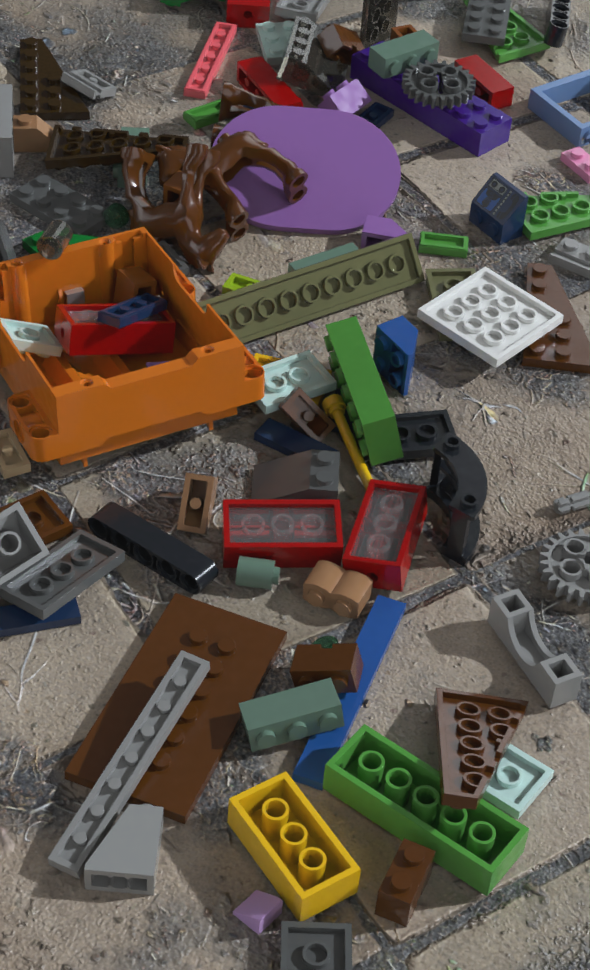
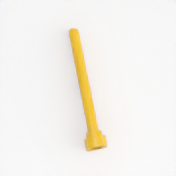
[322,394,373,499]

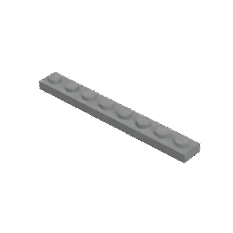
[47,650,210,879]

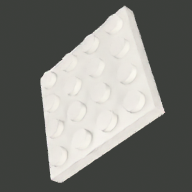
[417,267,564,368]

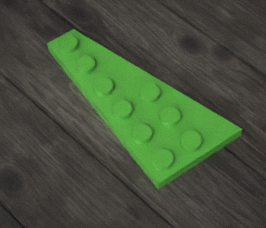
[463,0,550,63]
[522,191,590,241]

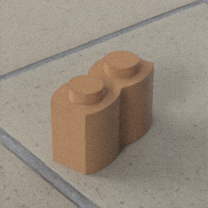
[303,560,373,619]

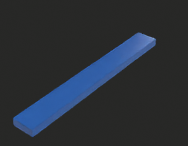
[292,595,406,791]

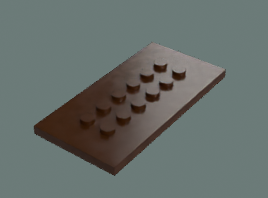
[65,593,287,824]

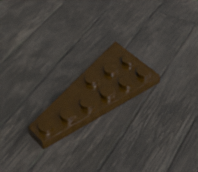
[20,37,90,120]
[45,125,190,170]

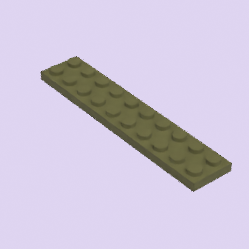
[197,232,425,343]

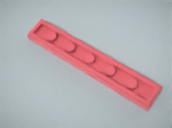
[183,21,237,100]

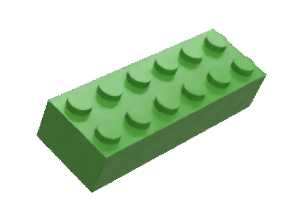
[323,316,404,466]
[323,724,529,896]

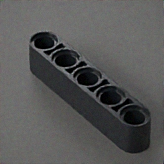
[544,0,571,48]
[87,502,219,595]

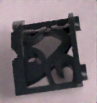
[427,432,488,567]

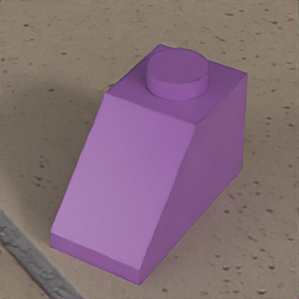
[360,215,406,249]

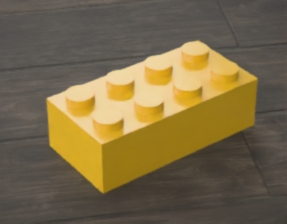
[227,771,361,921]

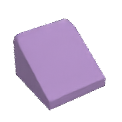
[233,890,283,935]

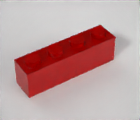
[236,56,303,107]

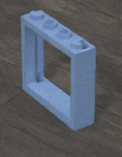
[528,69,590,147]

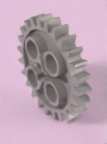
[538,528,590,606]

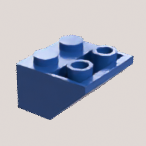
[373,315,418,396]

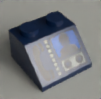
[469,172,529,245]

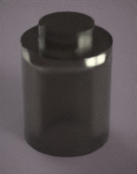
[37,220,73,260]

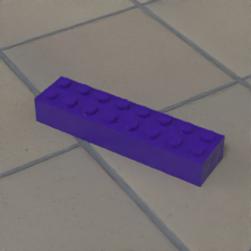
[350,41,512,157]

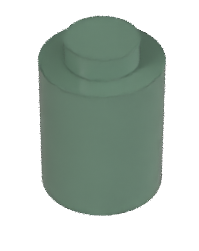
[235,556,280,590]

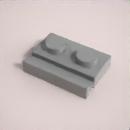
[61,69,117,99]
[548,237,590,279]

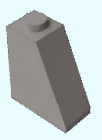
[84,804,164,895]

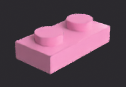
[560,146,590,184]

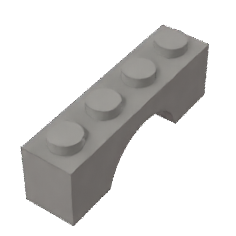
[488,588,583,708]

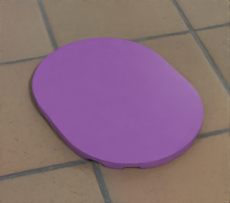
[212,105,401,235]

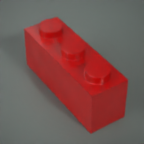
[454,54,514,109]

